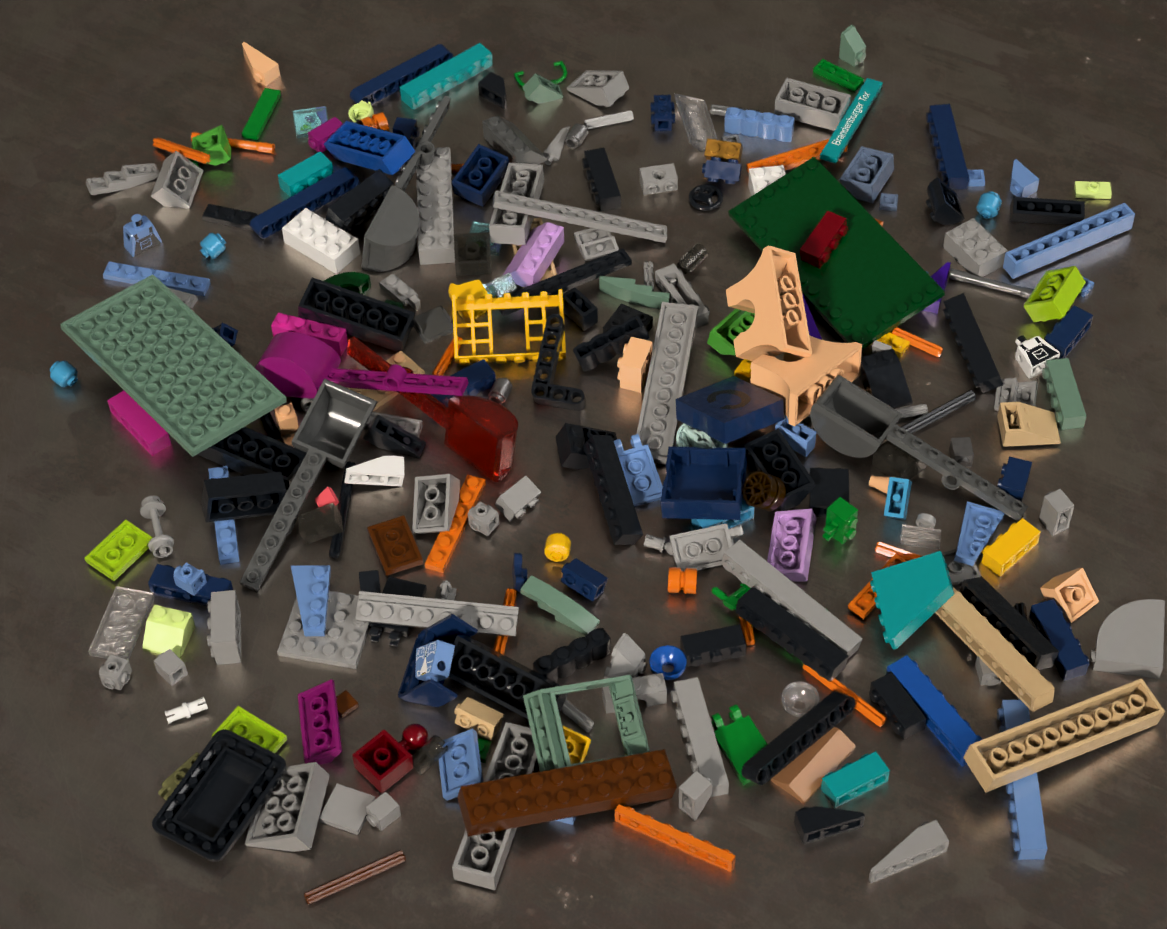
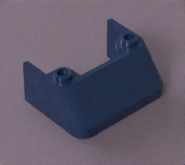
[398,614,478,708]

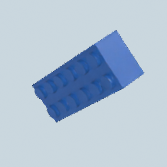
[324,121,416,175]

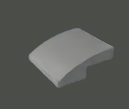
[574,228,619,261]
[994,378,1038,411]

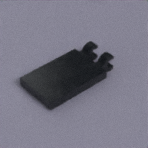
[369,577,427,647]

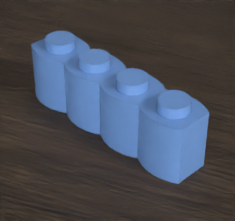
[724,107,794,142]

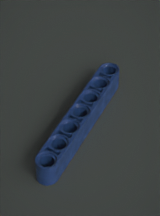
[350,44,453,105]
[250,168,359,239]

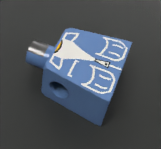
[415,640,455,682]

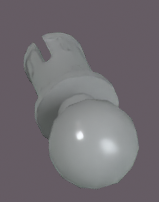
[643,534,673,555]

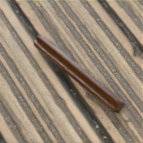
[304,850,406,904]

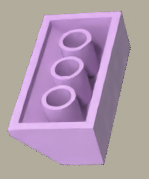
[501,222,564,287]

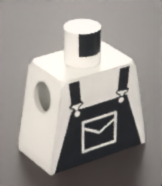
[1015,335,1060,379]

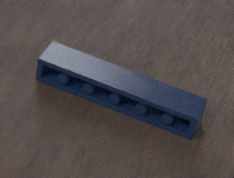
[926,104,969,190]

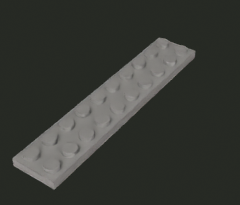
[637,302,698,464]

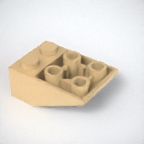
[997,402,1061,447]

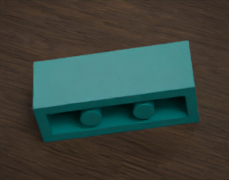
[278,151,334,197]
[821,751,890,809]

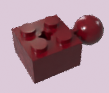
[352,724,428,794]

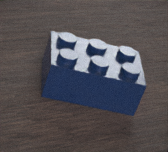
[452,144,509,207]

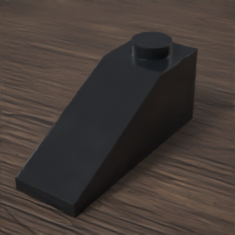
[363,414,426,459]
[794,806,865,844]

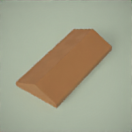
[771,727,856,804]

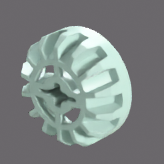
[676,423,728,449]

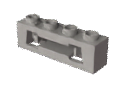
[655,264,710,329]

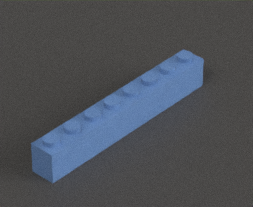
[1003,203,1135,279]
[997,700,1047,860]

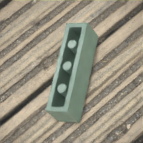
[1042,358,1087,430]

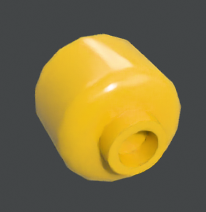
[544,533,571,562]

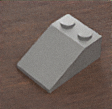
[566,70,629,107]
[412,474,460,534]

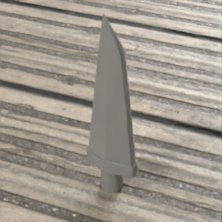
[543,126,570,165]

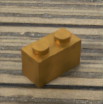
[704,138,743,164]

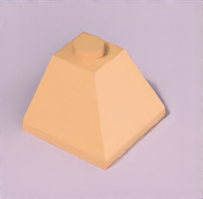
[1040,567,1099,623]

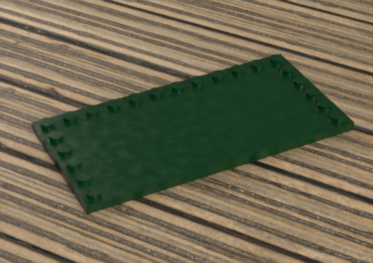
[728,157,945,349]

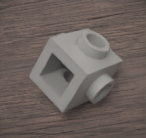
[468,501,499,536]
[99,654,132,690]

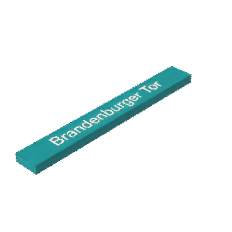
[820,78,883,163]

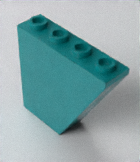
[870,551,954,650]

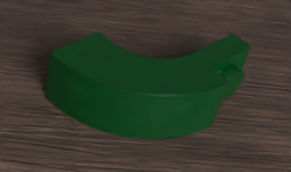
[324,272,371,295]

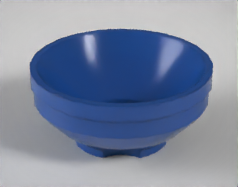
[649,645,687,680]

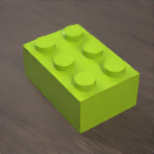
[1023,266,1086,322]

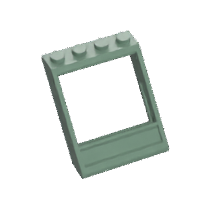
[523,675,650,772]

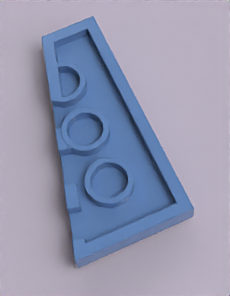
[954,501,1005,566]
[291,565,331,636]

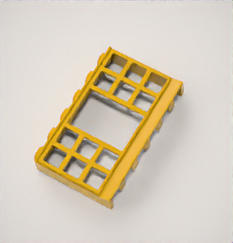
[452,289,566,366]

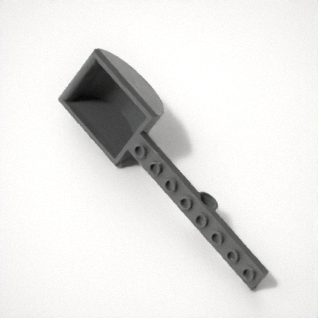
[361,95,451,272]
[810,375,1028,521]
[240,379,377,592]

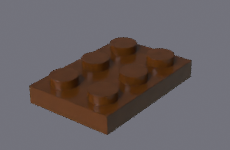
[367,515,423,576]

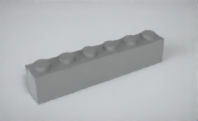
[671,677,729,797]

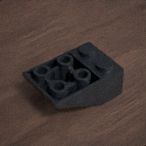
[555,423,617,470]

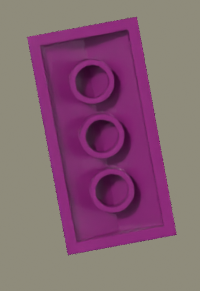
[298,679,342,765]

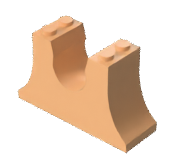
[726,245,812,361]
[750,335,862,426]

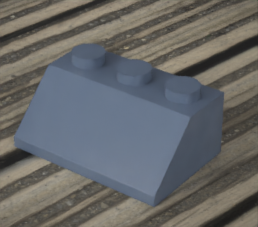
[840,146,894,203]

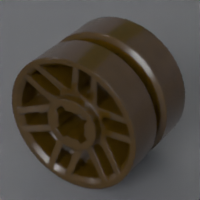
[742,471,786,511]

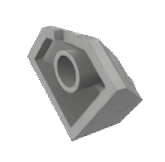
[604,633,647,679]

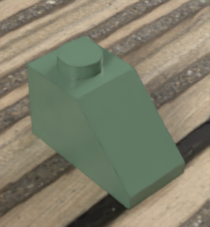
[839,24,866,67]
[523,73,564,104]

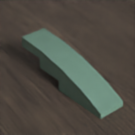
[599,276,670,309]
[520,575,600,635]

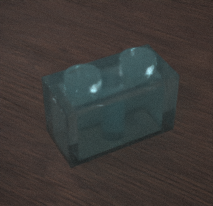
[483,272,517,298]

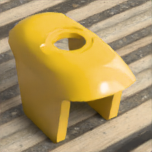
[448,279,488,323]

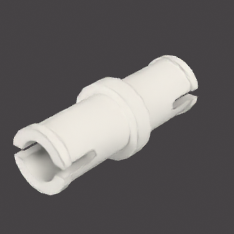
[164,697,208,724]

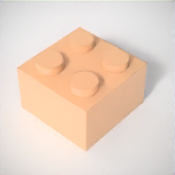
[617,337,652,393]

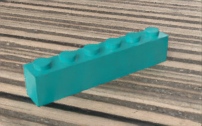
[400,43,493,110]

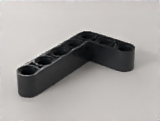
[531,314,586,411]

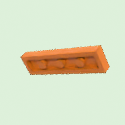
[848,553,907,619]

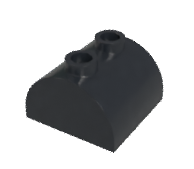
[926,177,965,225]

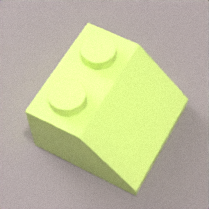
[142,604,195,659]

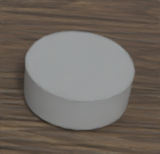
[915,513,936,530]

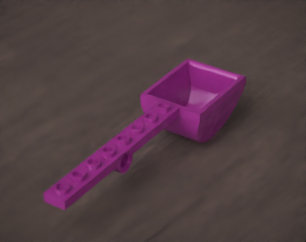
[255,332,469,399]

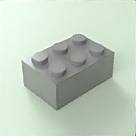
[943,218,1008,277]
[207,590,241,665]

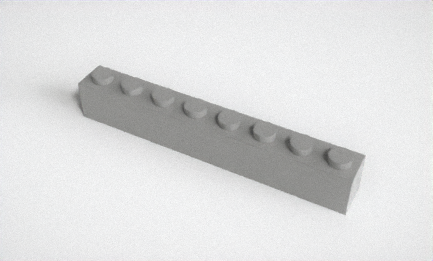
[721,539,863,659]

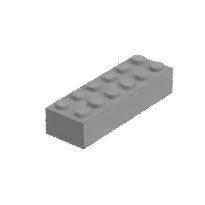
[489,163,544,245]

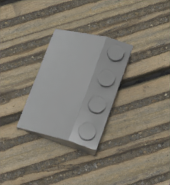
[245,762,330,852]

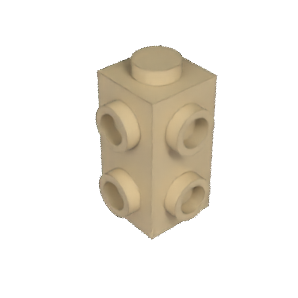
[454,697,504,741]

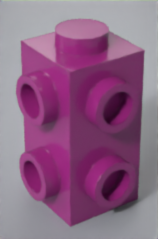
[308,117,343,152]

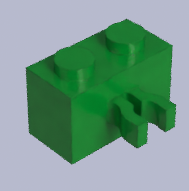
[822,497,858,544]

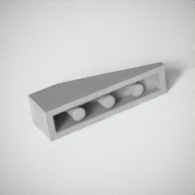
[869,820,949,884]

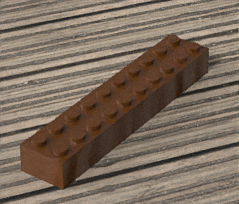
[457,749,677,837]

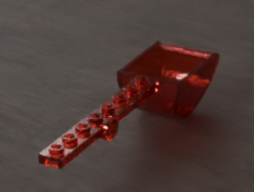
[347,337,518,482]

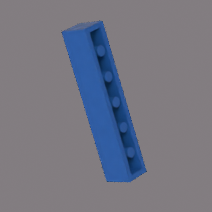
[886,655,983,767]

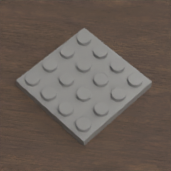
[277,591,370,669]

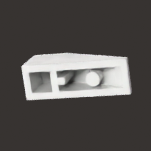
[344,455,404,487]

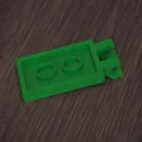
[711,704,768,785]

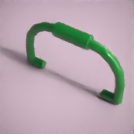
[514,61,568,87]

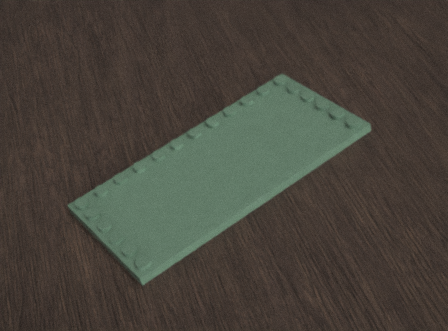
[60,274,286,457]

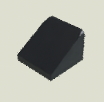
[359,570,381,593]

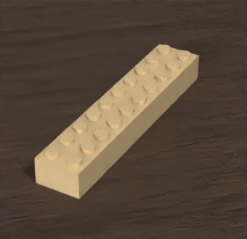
[963,678,1165,792]

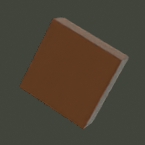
[336,690,359,718]

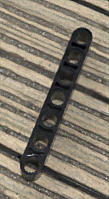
[741,691,855,785]

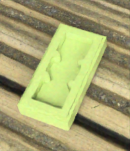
[1074,181,1112,199]

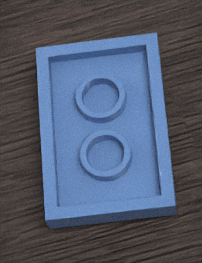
[437,728,483,801]

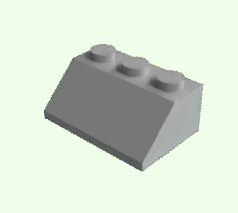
[151,151,204,209]

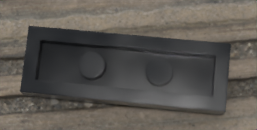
[202,204,258,230]

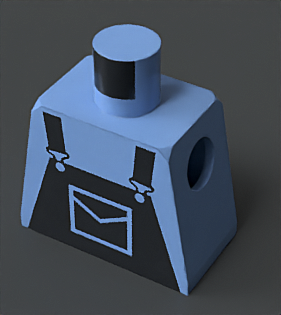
[123,214,162,257]

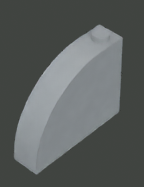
[1090,599,1165,679]

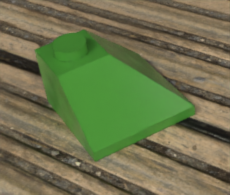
[191,125,232,166]

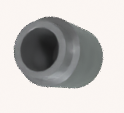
[565,123,588,149]
[488,377,513,406]

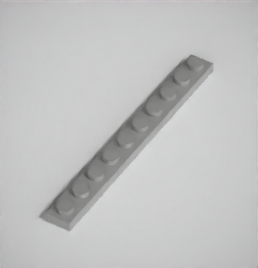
[493,190,667,243]

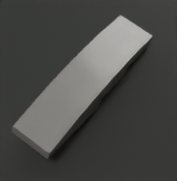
[86,163,159,195]

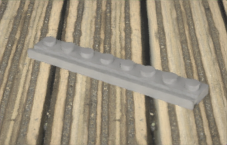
[355,591,519,637]

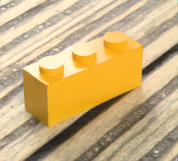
[981,518,1041,577]

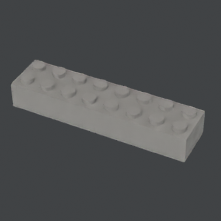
[416,147,456,265]
[452,722,539,890]

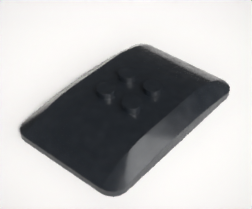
[152,729,286,862]

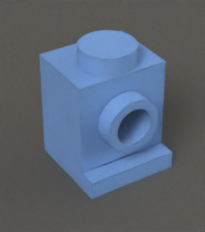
[173,563,207,596]

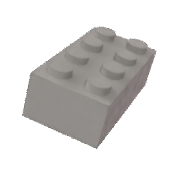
[774,78,851,131]

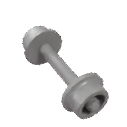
[140,496,174,558]

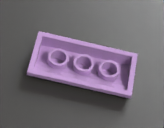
[767,509,817,582]

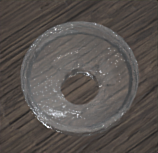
[781,681,819,717]

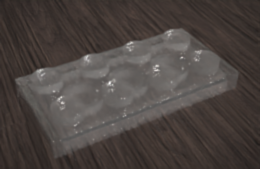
[88,586,155,660]

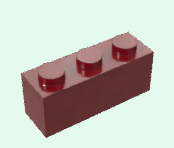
[800,211,848,268]

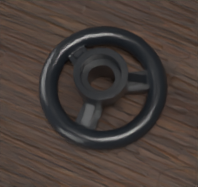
[689,184,723,211]

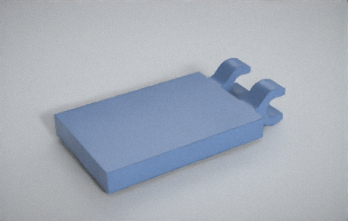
[614,434,663,507]

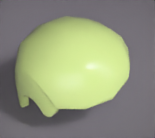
[348,100,374,124]

